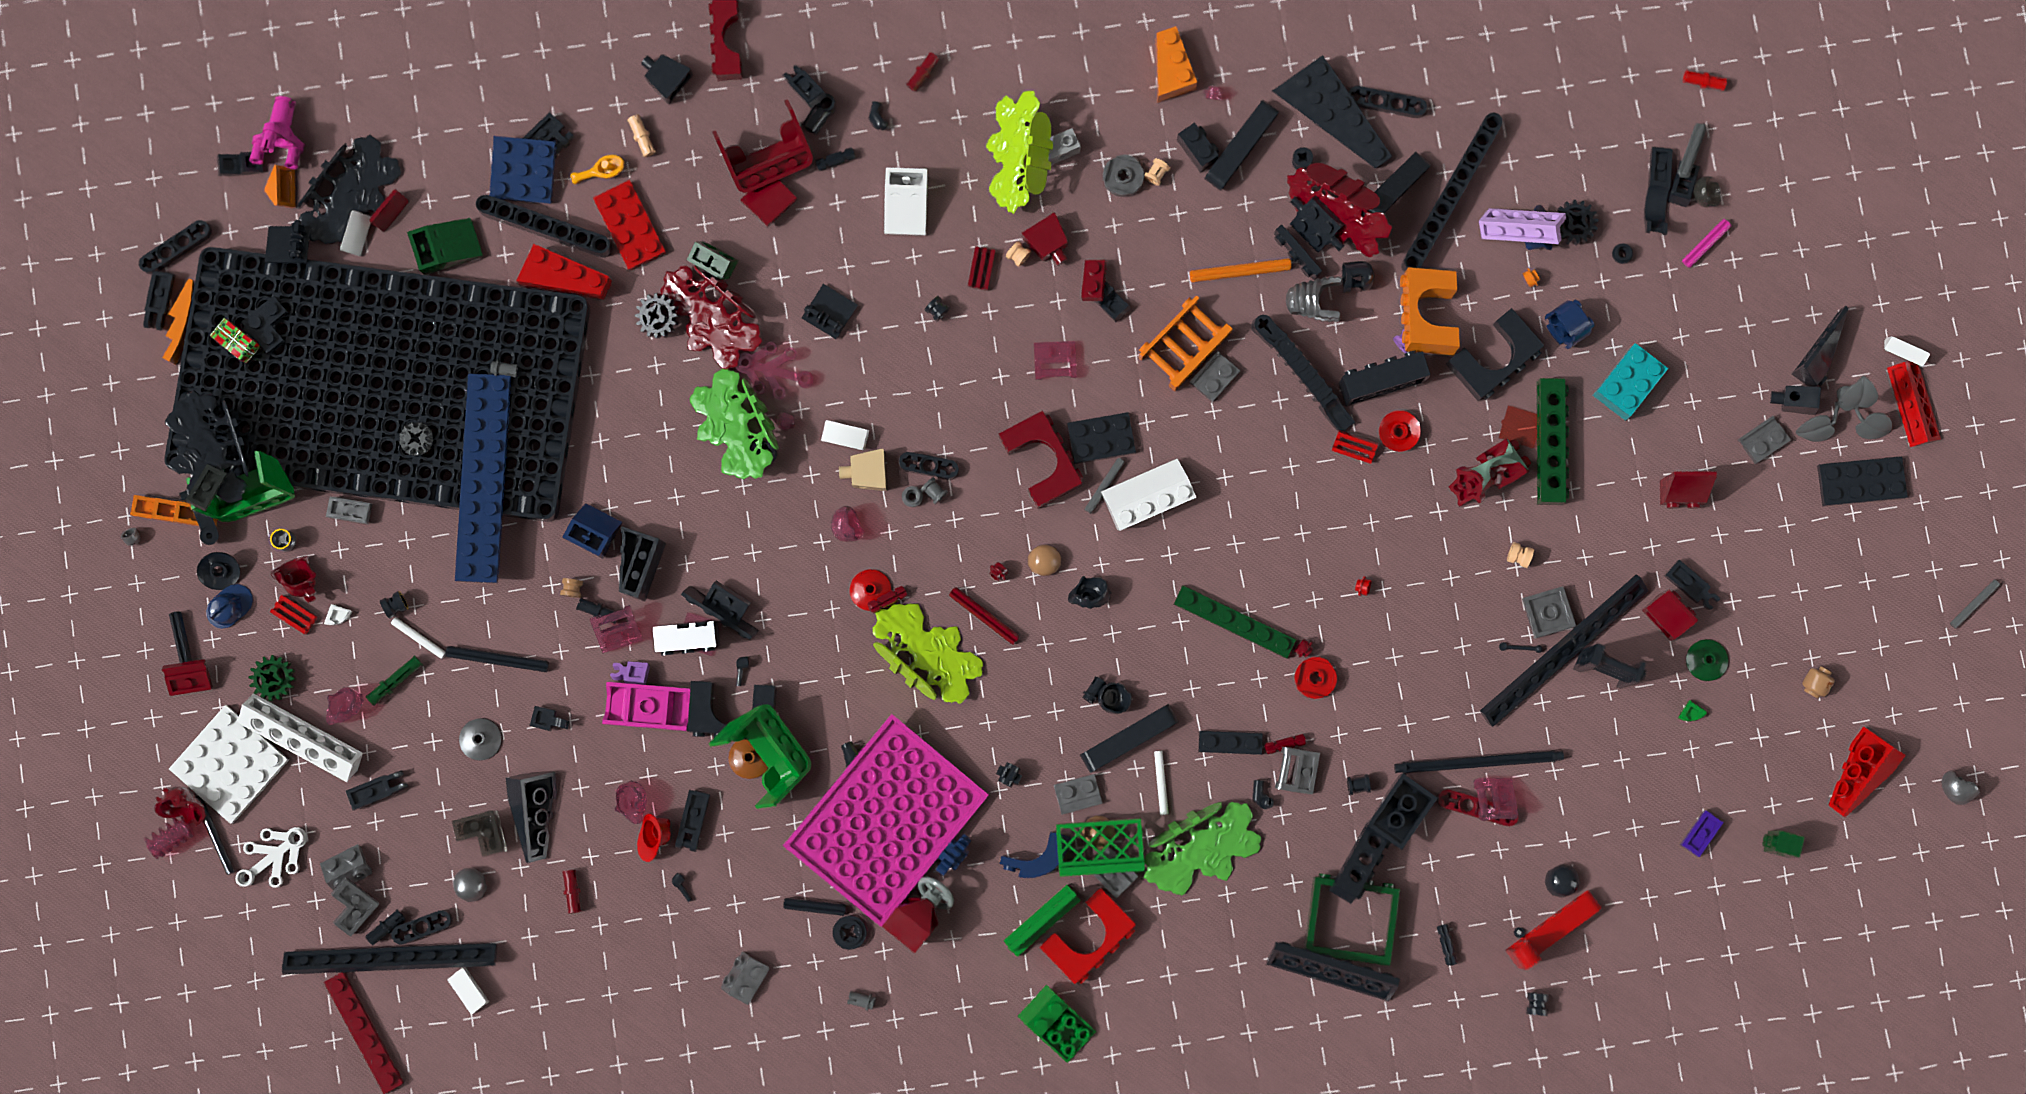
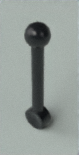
[1499,642,1543,653]

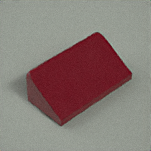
[369,189,409,232]

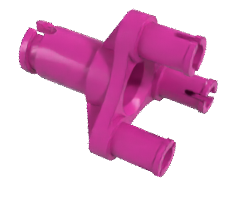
[249,96,305,169]

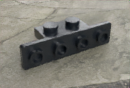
[681,580,759,640]

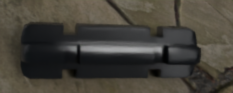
[815,147,855,171]
[1437,924,1458,966]

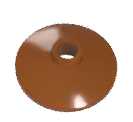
[728,740,768,779]

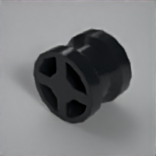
[1292,147,1313,170]
[924,296,950,322]

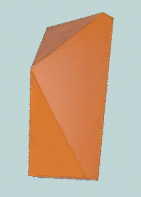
[264,165,295,208]

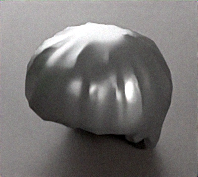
[1942,770,1980,805]

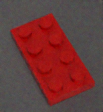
[593,180,666,271]

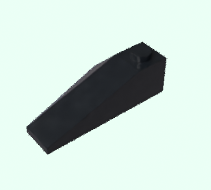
[506,771,557,863]

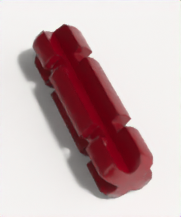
[868,586,907,613]
[1265,734,1306,754]

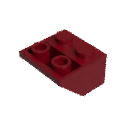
[1642,589,1699,641]

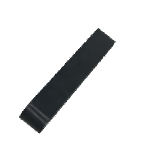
[476,195,613,258]

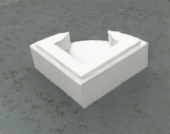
[324,604,352,625]

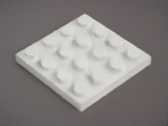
[169,705,289,824]

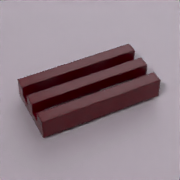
[968,246,995,291]

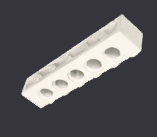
[238,694,363,782]

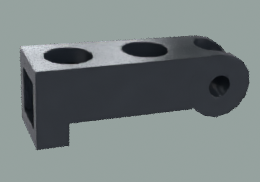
[179,490,219,545]

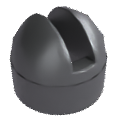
[121,528,140,546]

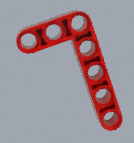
[1505,890,1602,970]

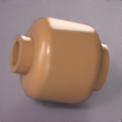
[1802,666,1835,699]

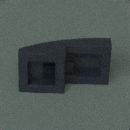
[217,152,263,176]
[1095,281,1131,323]

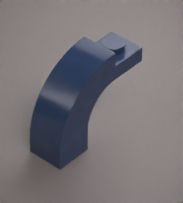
[1000,832,1071,878]

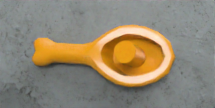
[570,155,624,184]

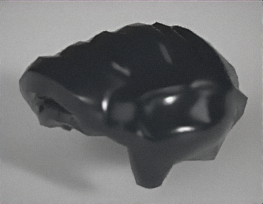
[1068,576,1112,609]

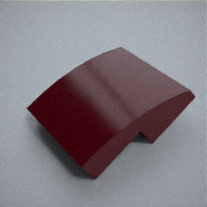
[740,180,797,227]

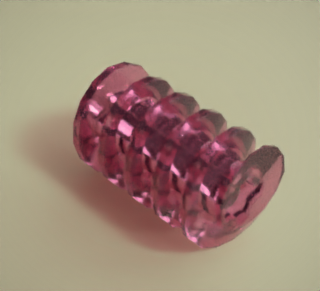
[144,817,194,859]

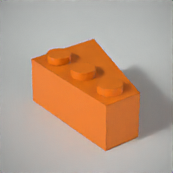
[1156,26,1197,103]

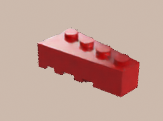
[516,244,612,300]

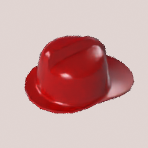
[637,813,671,862]

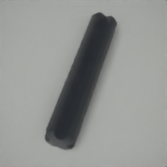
[169,611,192,663]
[783,898,846,916]

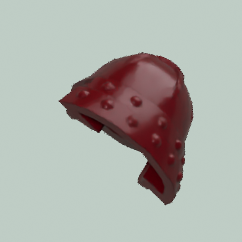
[270,556,317,603]
[154,787,205,826]

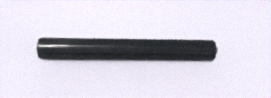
[446,646,549,672]

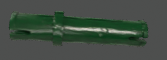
[366,655,423,706]

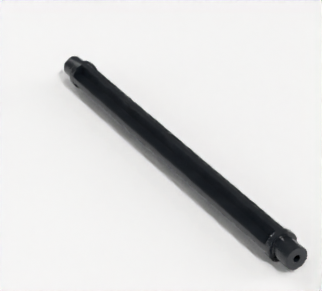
[1394,750,1564,774]

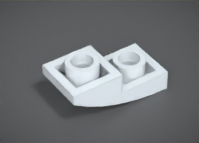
[821,420,869,451]

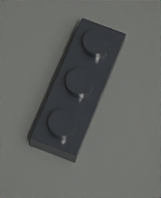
[1274,224,1322,280]
[1198,731,1263,755]

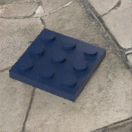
[489,136,556,204]

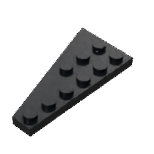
[1272,55,1392,169]

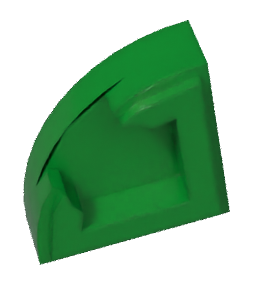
[1677,700,1707,722]

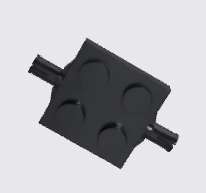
[1290,195,1345,253]

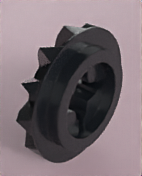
[832,916,866,950]

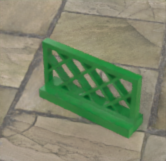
[1056,818,1145,877]
[1003,885,1081,957]

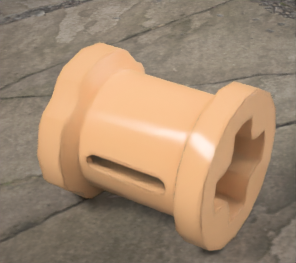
[1144,158,1170,186]

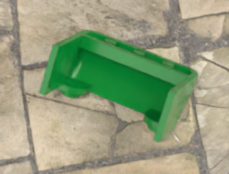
[186,451,295,522]
[708,704,811,809]

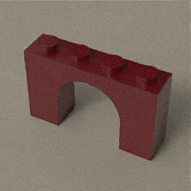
[999,410,1084,509]

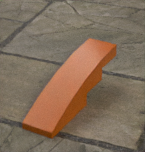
[162,278,195,365]
[130,495,217,527]

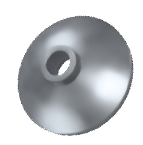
[459,718,501,760]

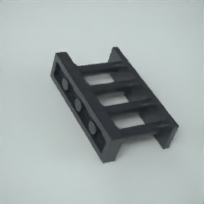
[1573,643,1647,689]

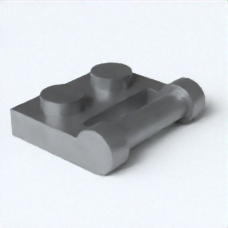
[1275,747,1320,795]

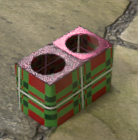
[210,318,261,363]

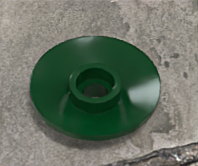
[1686,639,1728,681]

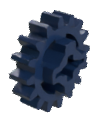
[936,834,972,876]

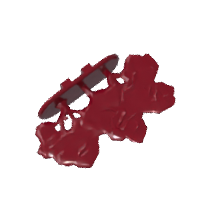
[1287,163,1392,257]
[660,265,762,369]

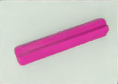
[1682,219,1731,268]

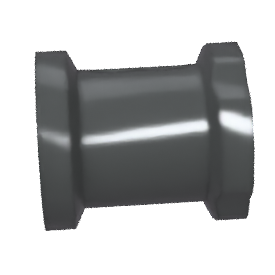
[920,477,948,505]

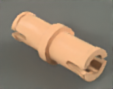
[627,114,656,157]

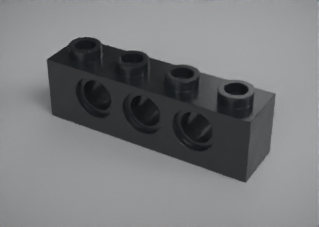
[1329,818,1391,904]

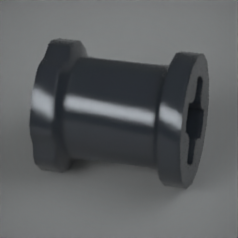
[1346,774,1371,795]

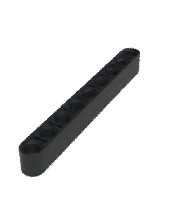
[1401,112,1503,272]

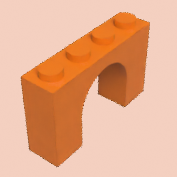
[1400,267,1460,355]

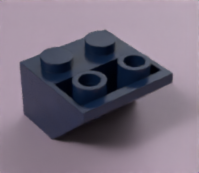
[562,503,623,559]

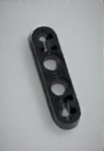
[1349,86,1427,118]
[139,220,212,274]

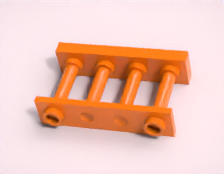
[1139,295,1233,392]

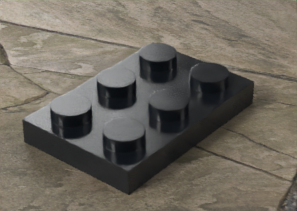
[1067,412,1136,464]

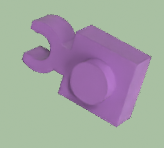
[610,661,650,685]

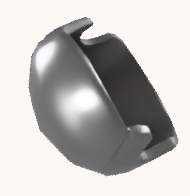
[453,868,487,902]

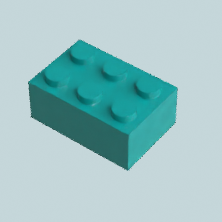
[1592,343,1668,420]

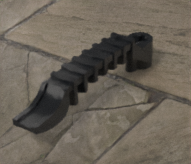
[1251,315,1355,431]

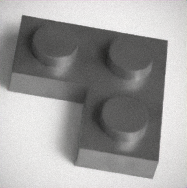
[331,877,379,937]

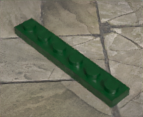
[1173,585,1296,659]

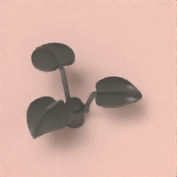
[1795,375,1892,442]

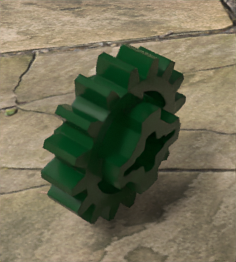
[248,655,296,701]

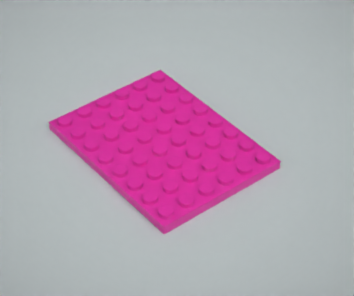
[782,714,988,927]

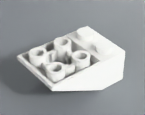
[884,168,928,236]

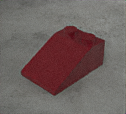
[1660,471,1717,509]

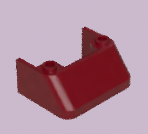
[712,99,813,193]

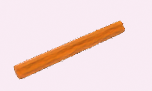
[1189,258,1291,282]

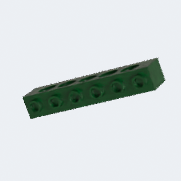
[1536,378,1569,505]

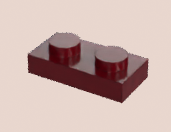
[1081,260,1107,301]

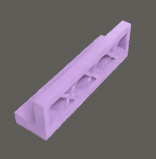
[1479,208,1566,244]

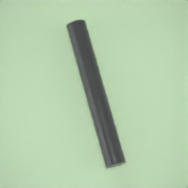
[1084,458,1125,514]
[1950,580,2000,629]

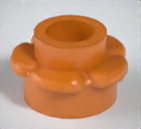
[1522,268,1540,288]

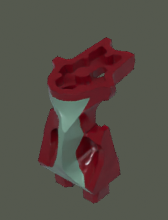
[1449,438,1531,507]

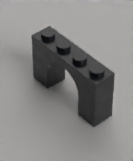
[1446,308,1544,401]
[687,681,777,740]

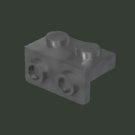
[320,844,372,890]
[721,952,770,1005]

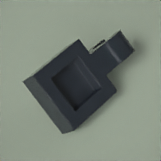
[529,706,570,731]

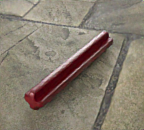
[949,587,1019,645]

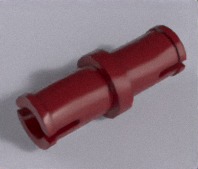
[905,52,940,92]
[562,870,582,914]

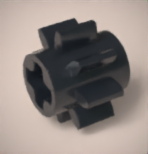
[996,762,1022,788]

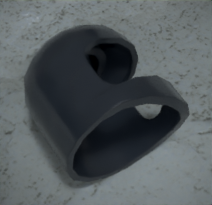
[1342,261,1374,293]

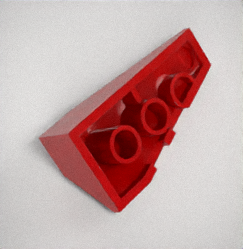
[1828,726,1906,818]

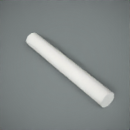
[391,617,446,659]
[1154,751,1169,815]

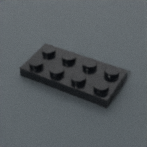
[1817,457,1908,507]

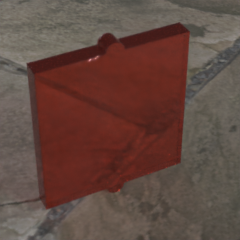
[1498,405,1537,449]

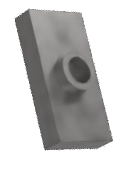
[326,496,372,524]

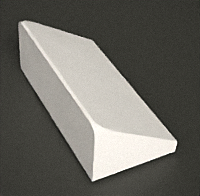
[340,210,371,256]
[1884,337,1930,366]
[448,967,489,1014]

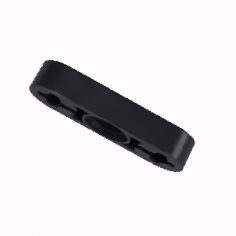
[899,452,959,480]
[391,910,453,944]

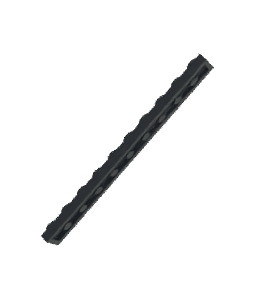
[1480,574,1648,727]
[281,943,497,975]

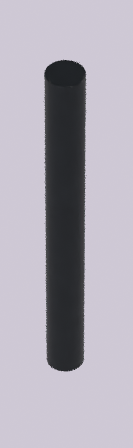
[196,796,235,875]

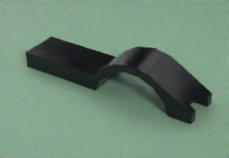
[1644,147,1673,235]

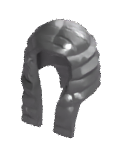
[1286,276,1343,322]

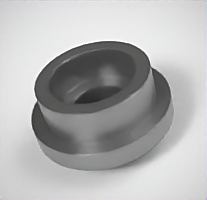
[902,486,923,507]

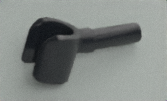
[736,657,749,686]
[672,873,692,902]

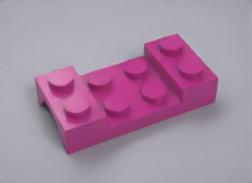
[602,682,690,732]

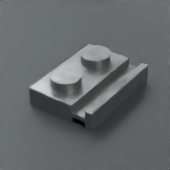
[1190,351,1240,402]
[1738,416,1791,464]
[1054,774,1102,815]
[1093,846,1138,898]

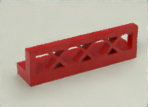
[1887,361,1941,447]

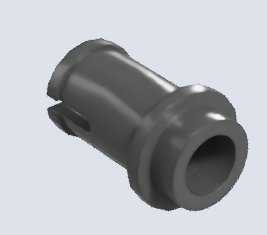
[490,360,518,378]
[847,991,876,1011]

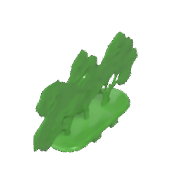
[690,369,779,480]
[1144,802,1261,895]

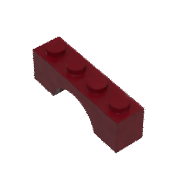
[709,0,742,81]

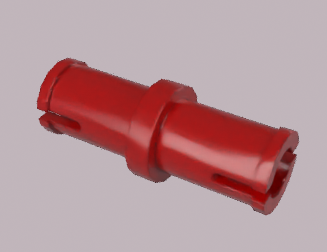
[1683,69,1727,91]

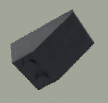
[1366,773,1438,850]

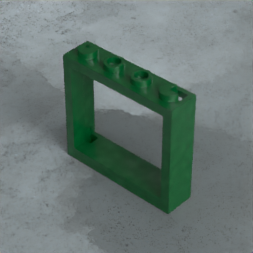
[1304,873,1400,966]

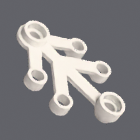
[235,827,307,888]

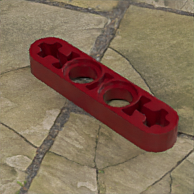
[1437,789,1518,827]

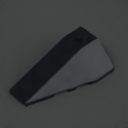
[1792,305,1849,387]

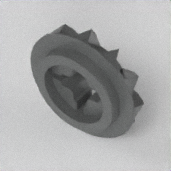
[399,422,433,456]

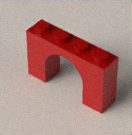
[1039,888,1136,984]

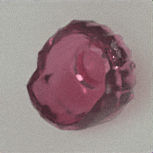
[830,506,864,542]

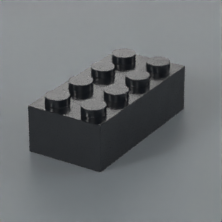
[1338,350,1431,406]

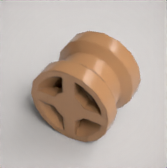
[560,578,583,598]

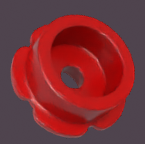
[1355,576,1372,596]

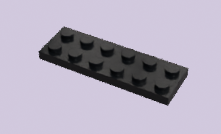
[1266,942,1400,1001]

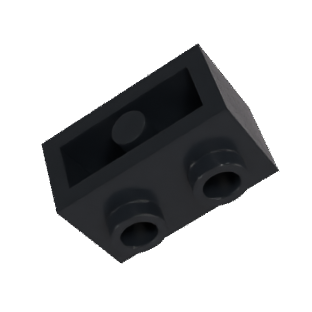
[1177,122,1219,173]

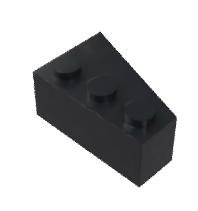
[619,526,666,602]

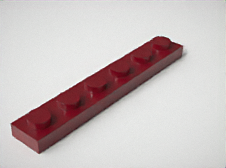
[323,972,404,1094]

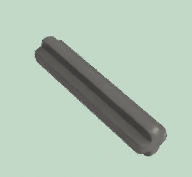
[1678,123,1706,178]

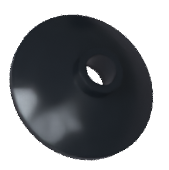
[197,552,240,590]

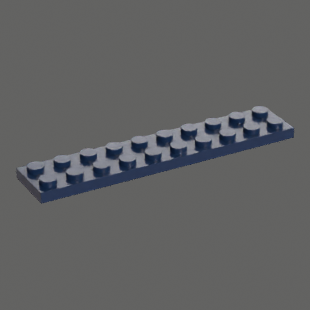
[455,374,511,583]

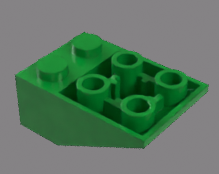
[1018,985,1096,1063]

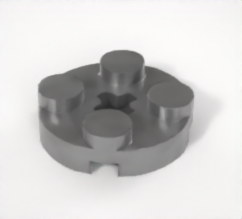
[1103,155,1144,197]

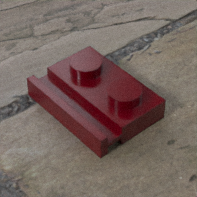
[162,659,213,696]

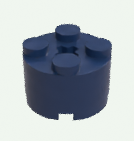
[1545,299,1594,349]

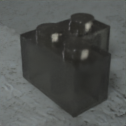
[452,810,507,857]

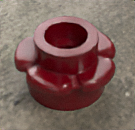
[989,562,1009,581]
[1294,639,1313,658]

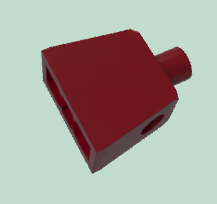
[1021,212,1068,266]

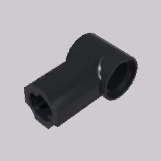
[802,93,836,136]

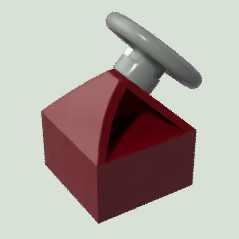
[881,877,954,953]

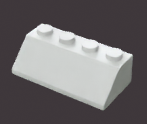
[1101,459,1196,531]

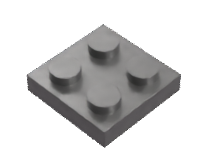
[1522,586,1576,639]

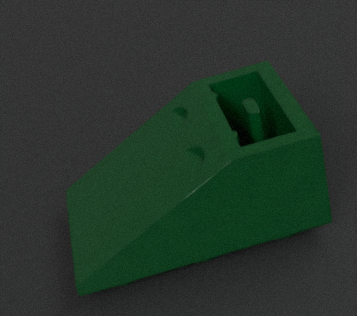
[407,217,483,275]

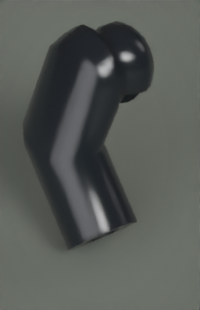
[1252,780,1274,810]

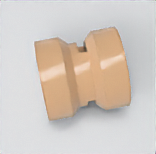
[1507,542,1534,568]

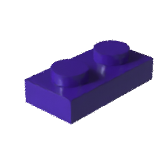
[1680,810,1723,857]

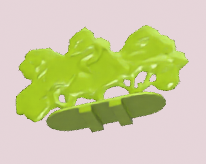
[986,91,1053,214]
[873,604,983,704]

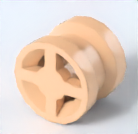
[1006,241,1031,267]

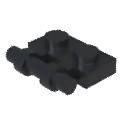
[523,112,575,159]

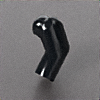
[869,101,888,131]

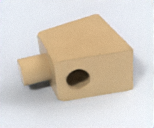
[839,449,887,491]

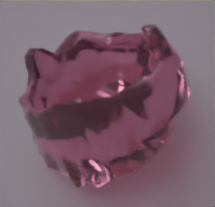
[326,687,364,725]
[614,780,647,824]

